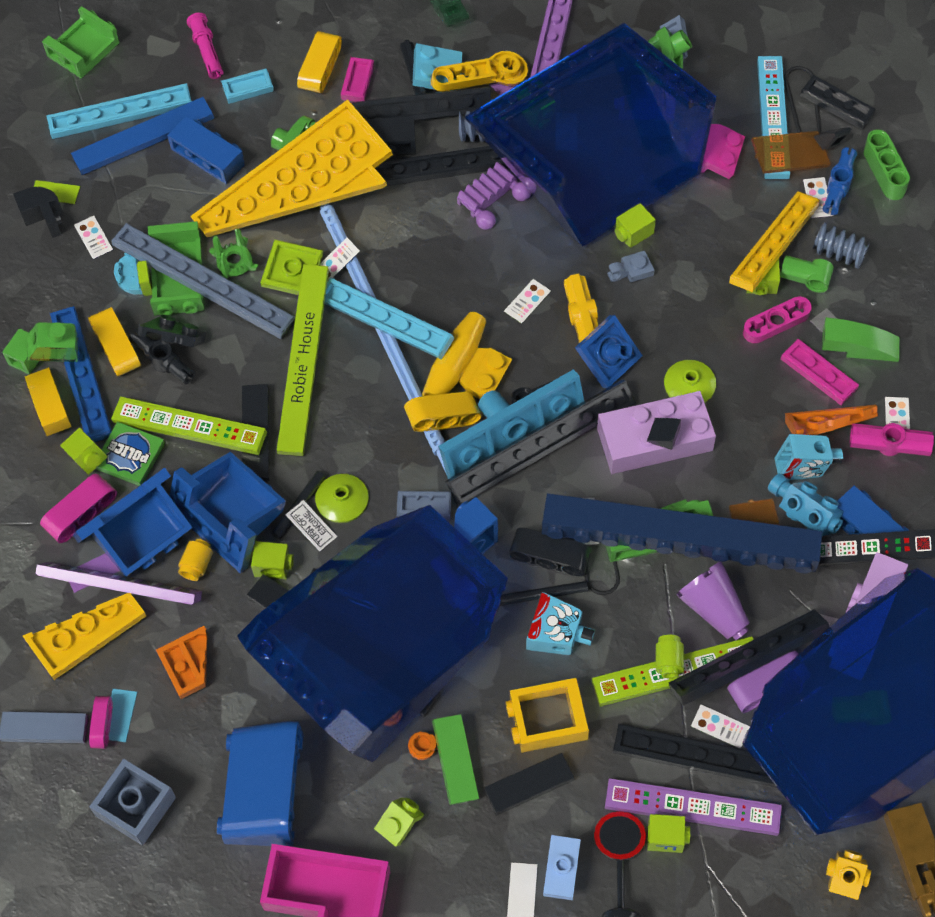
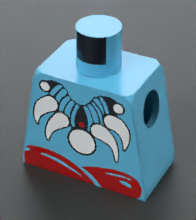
[775,434,843,480]
[526,592,595,655]

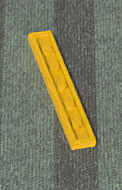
[729,191,820,292]

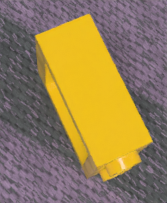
[505,678,589,753]

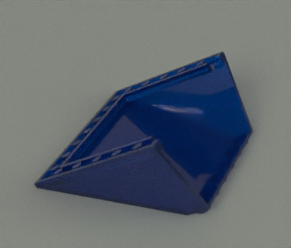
[465,23,716,247]

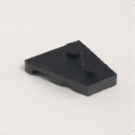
[137,315,206,347]

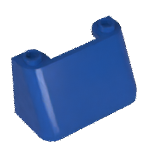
[217,721,304,847]

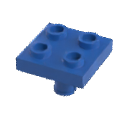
[575,315,643,388]

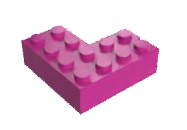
[260,844,390,917]

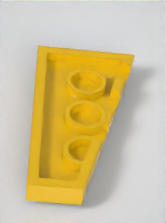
[23,593,146,680]

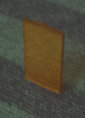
[751,131,830,174]

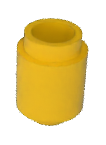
[178,539,213,581]

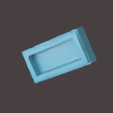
[221,68,274,104]

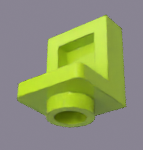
[374,797,424,847]

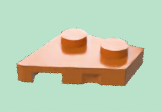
[156,626,207,699]

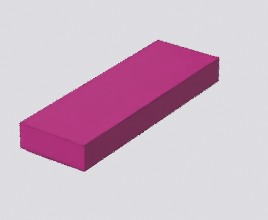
[781,339,859,406]

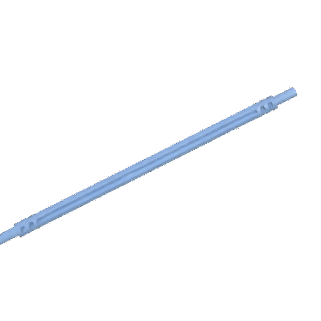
[320,203,447,475]

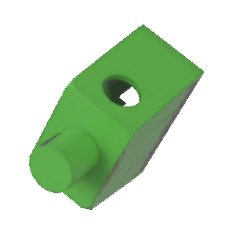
[27,322,78,362]

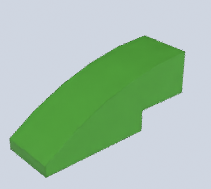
[822,317,899,362]

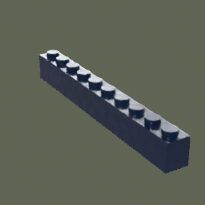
[542,493,822,574]

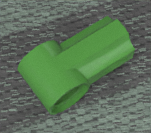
[780,255,834,293]

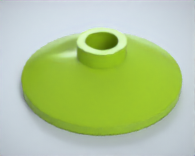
[664,360,716,403]
[315,474,369,523]

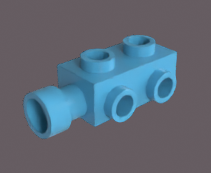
[768,473,843,536]

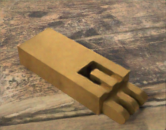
[884,803,935,917]

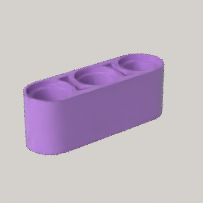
[727,651,812,713]

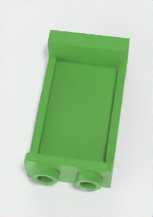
[148,221,205,316]

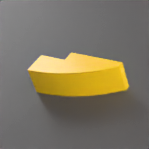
[25,367,72,436]

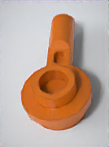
[408,732,438,760]

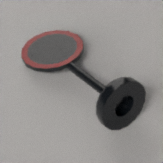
[594,811,646,917]

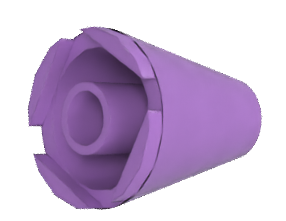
[676,561,750,641]

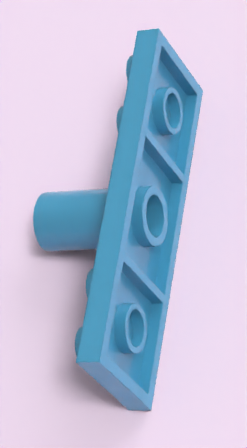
[438,369,584,479]

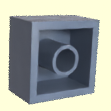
[89,759,176,846]

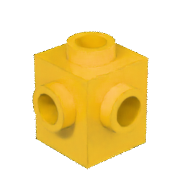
[826,850,871,900]

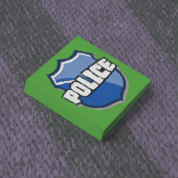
[95,422,165,486]

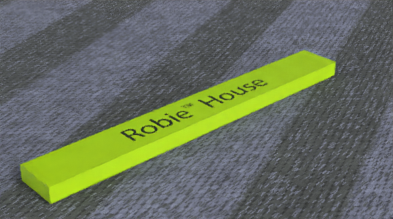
[277,265,329,456]

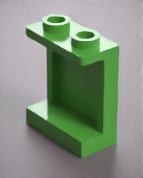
[42,6,119,79]

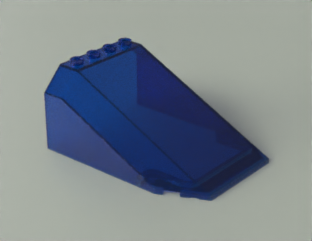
[237,505,508,762]
[742,568,935,835]

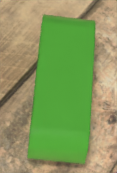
[863,129,910,200]

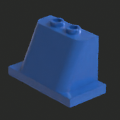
[169,452,286,573]
[72,468,192,577]

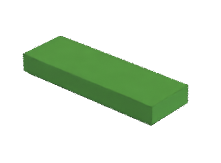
[432,714,479,805]

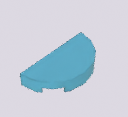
[114,253,143,295]

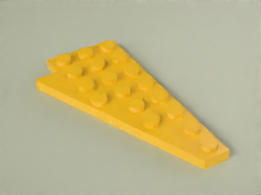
[191,99,393,237]

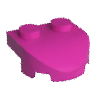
[687,124,745,179]

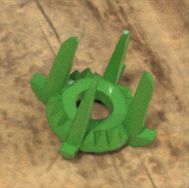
[209,229,258,279]

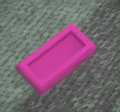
[341,57,374,101]

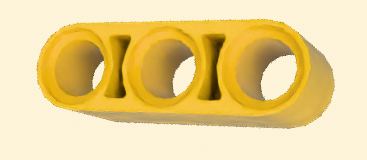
[297,31,342,94]
[88,307,141,377]
[404,392,482,432]

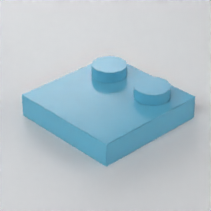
[413,43,462,91]

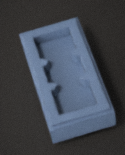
[397,491,451,520]

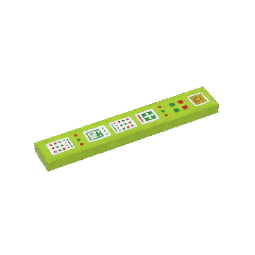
[111,396,267,455]
[592,637,753,707]

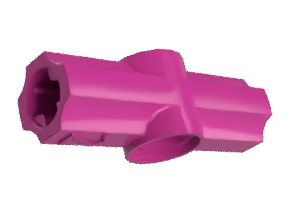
[849,423,934,456]

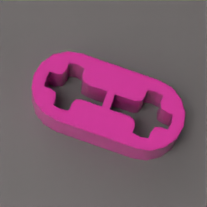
[89,696,113,749]

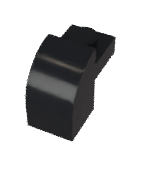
[13,187,63,238]

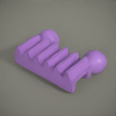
[457,162,532,230]

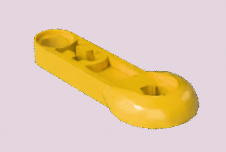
[430,51,528,92]

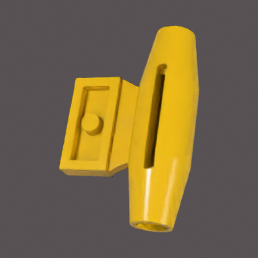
[422,312,512,399]

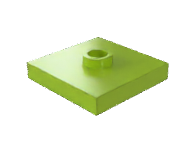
[260,239,323,295]

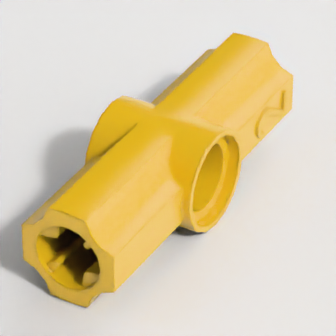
[564,274,598,343]

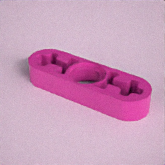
[743,297,811,343]

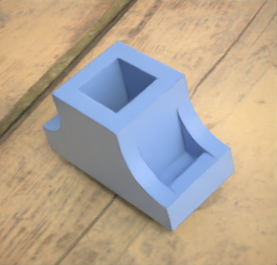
[543,835,581,900]

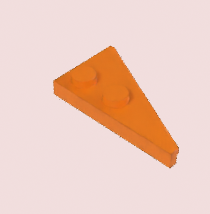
[785,405,878,435]

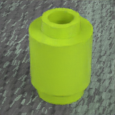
[656,635,684,679]

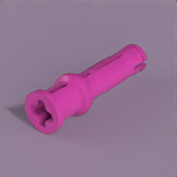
[186,12,224,79]

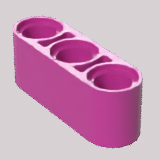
[40,473,117,543]

